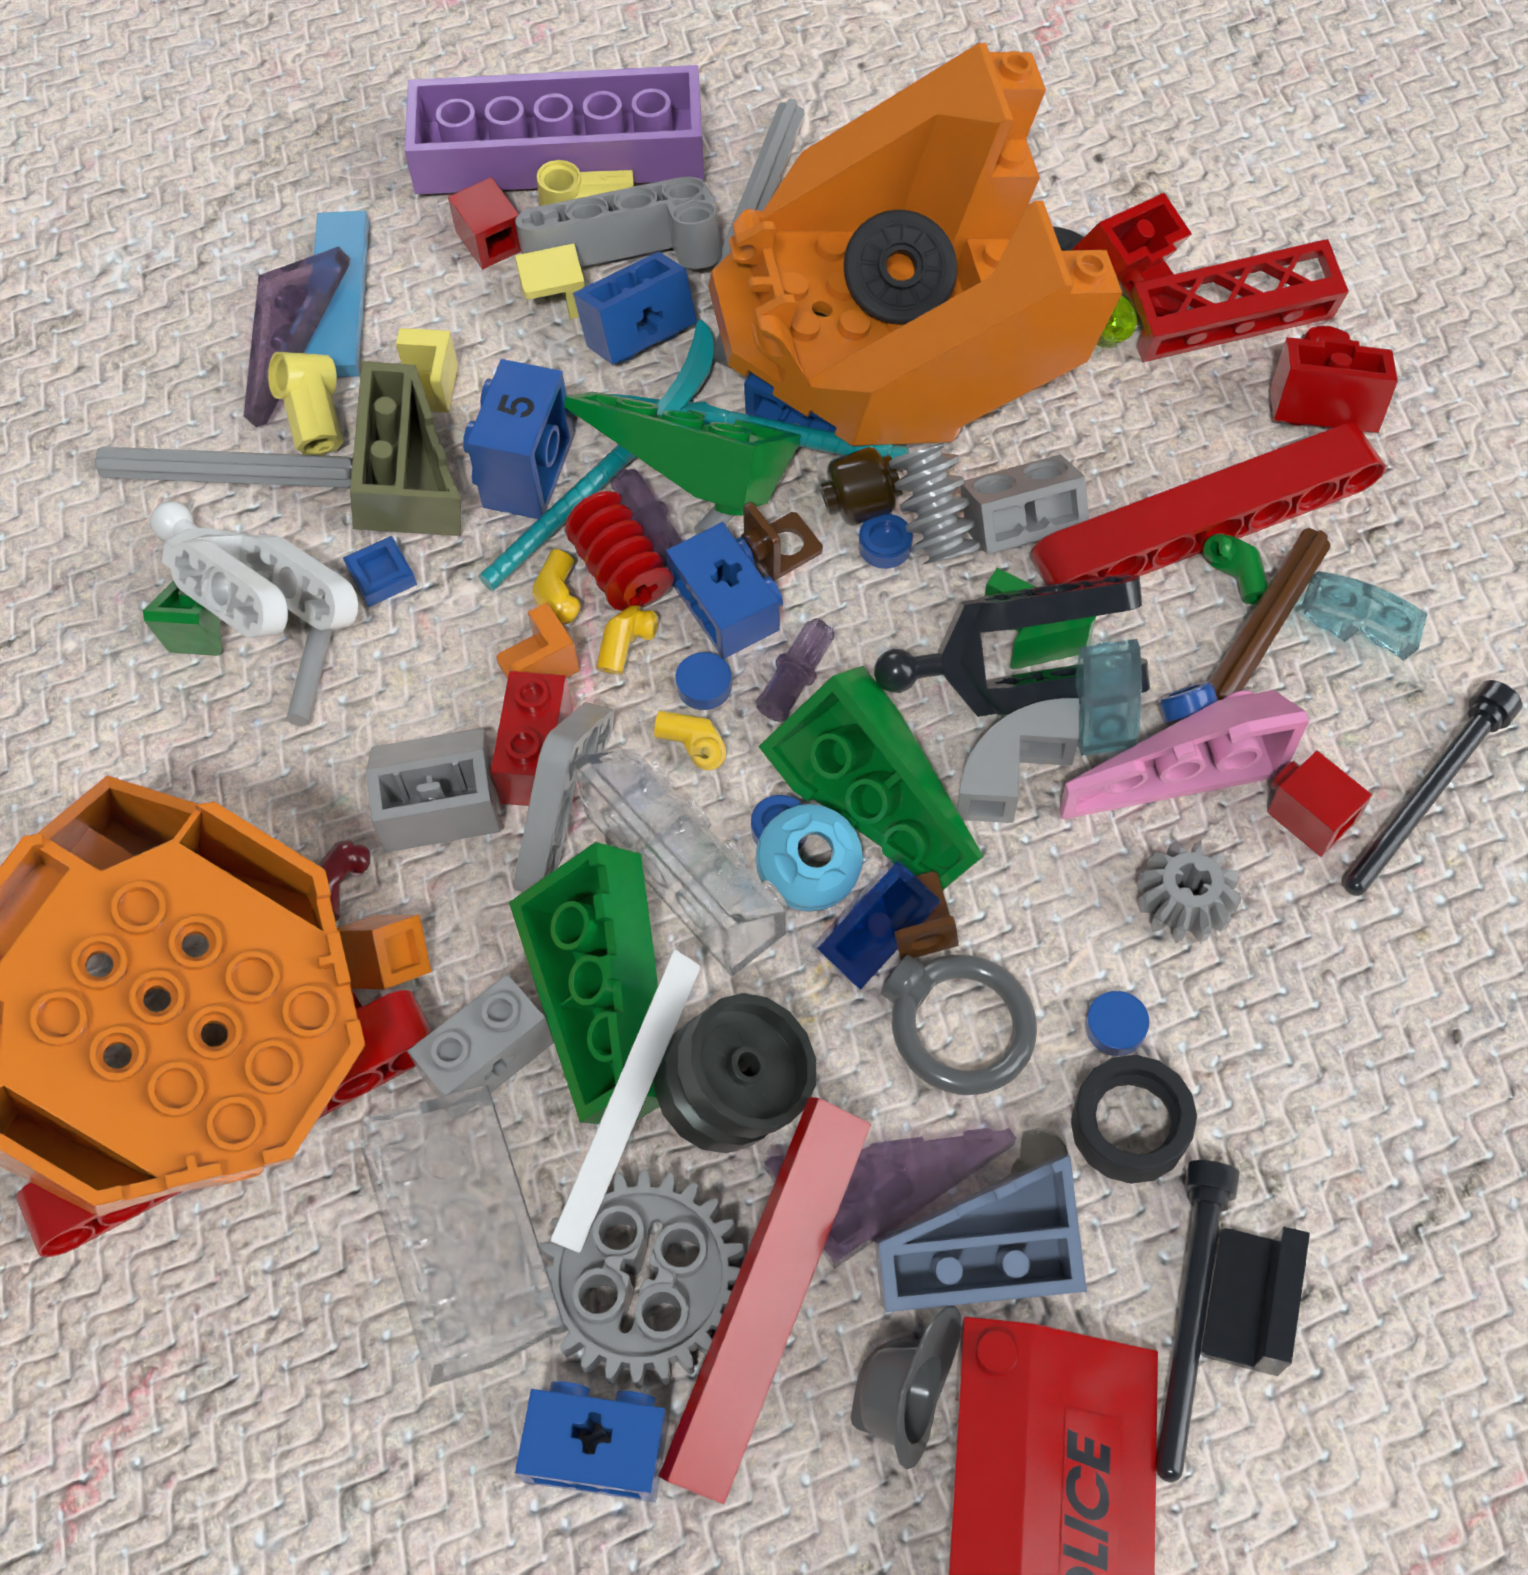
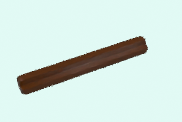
[1208,528,1331,700]

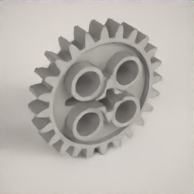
[534,1169,745,1388]

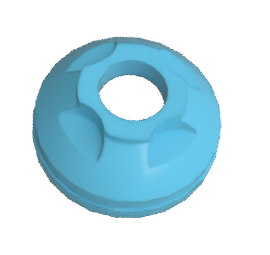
[755,804,863,912]

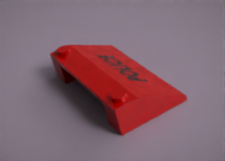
[948,1316,1158,1575]

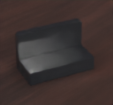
[1200,1226,1310,1376]

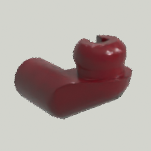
[318,840,371,922]

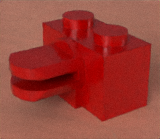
[1071,192,1192,317]
[1270,326,1398,433]

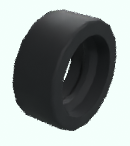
[1071,1055,1197,1184]

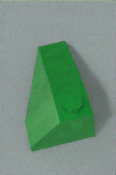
[564,391,801,516]
[758,666,984,891]

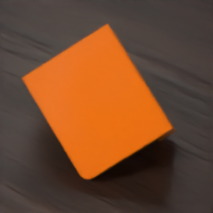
[496,602,580,680]
[337,914,432,990]

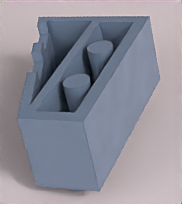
[874,1155,1087,1312]

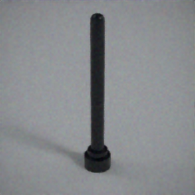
[1344,680,1523,896]
[1156,1160,1240,1483]

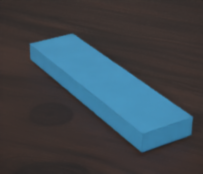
[306,210,369,377]

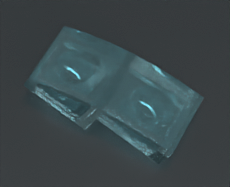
[1300,571,1427,661]
[1075,639,1141,756]

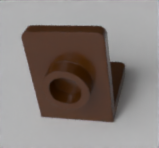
[740,501,823,581]
[881,872,959,961]

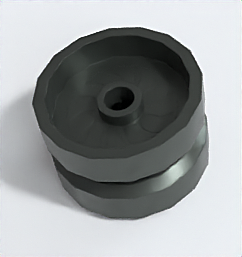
[654,993,816,1154]

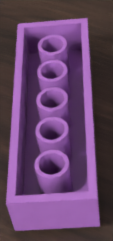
[405,65,704,195]

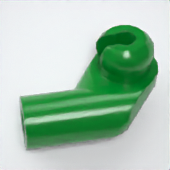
[1203,533,1268,604]

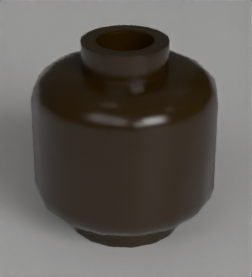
[819,447,903,526]

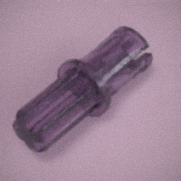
[611,469,683,567]
[755,618,834,722]

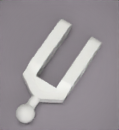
[150,501,358,638]

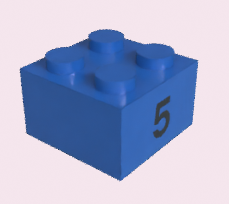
[463,359,574,519]

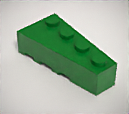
[509,842,660,1124]

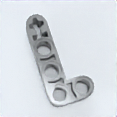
[515,176,722,269]

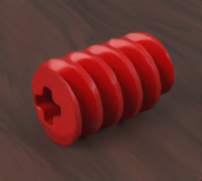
[564,491,674,611]

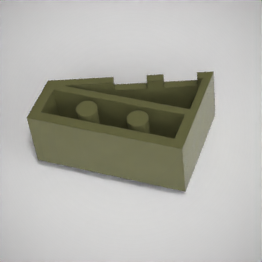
[350,361,461,536]

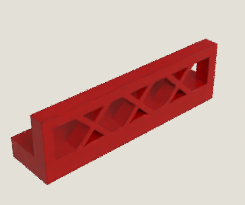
[1131,239,1349,363]

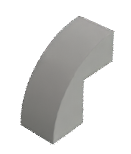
[957,698,1079,823]

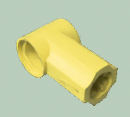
[537,160,634,206]
[268,352,344,455]

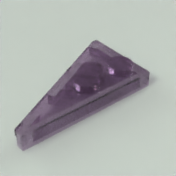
[243,246,350,427]
[764,1128,1016,1269]

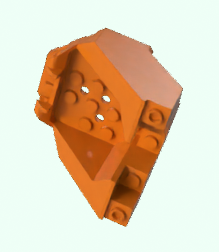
[708,43,1122,446]
[0,775,365,1216]

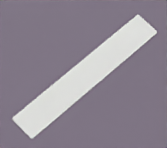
[551,950,700,1253]

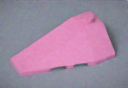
[1059,690,1309,820]

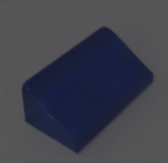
[812,860,941,990]

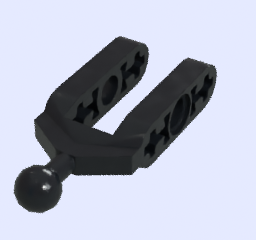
[874,574,1150,717]

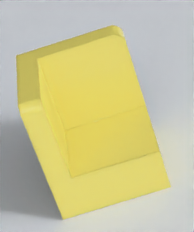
[515,243,585,319]
[396,328,458,413]

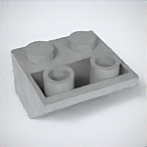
[366,727,500,853]

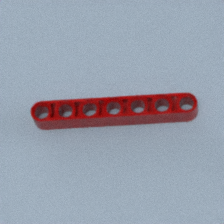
[1030,422,1386,586]
[16,990,433,1258]

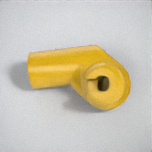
[532,549,581,624]
[596,606,659,675]
[654,710,726,770]

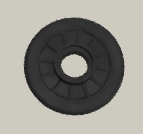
[843,210,957,325]

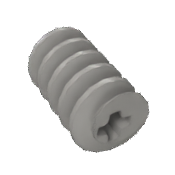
[889,442,981,564]

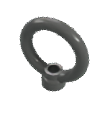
[880,954,1037,1095]

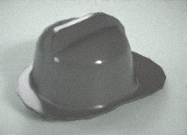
[850,1306,961,1469]

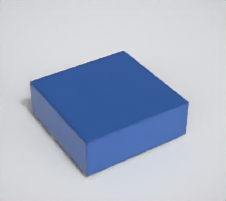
[343,535,417,607]

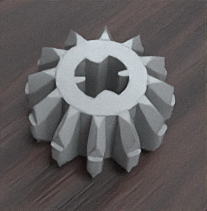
[1137,840,1241,944]

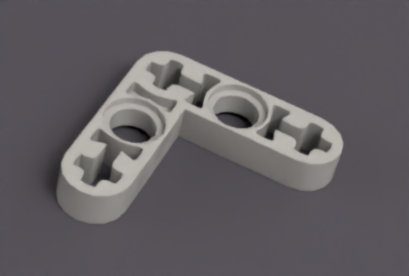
[514,702,614,893]

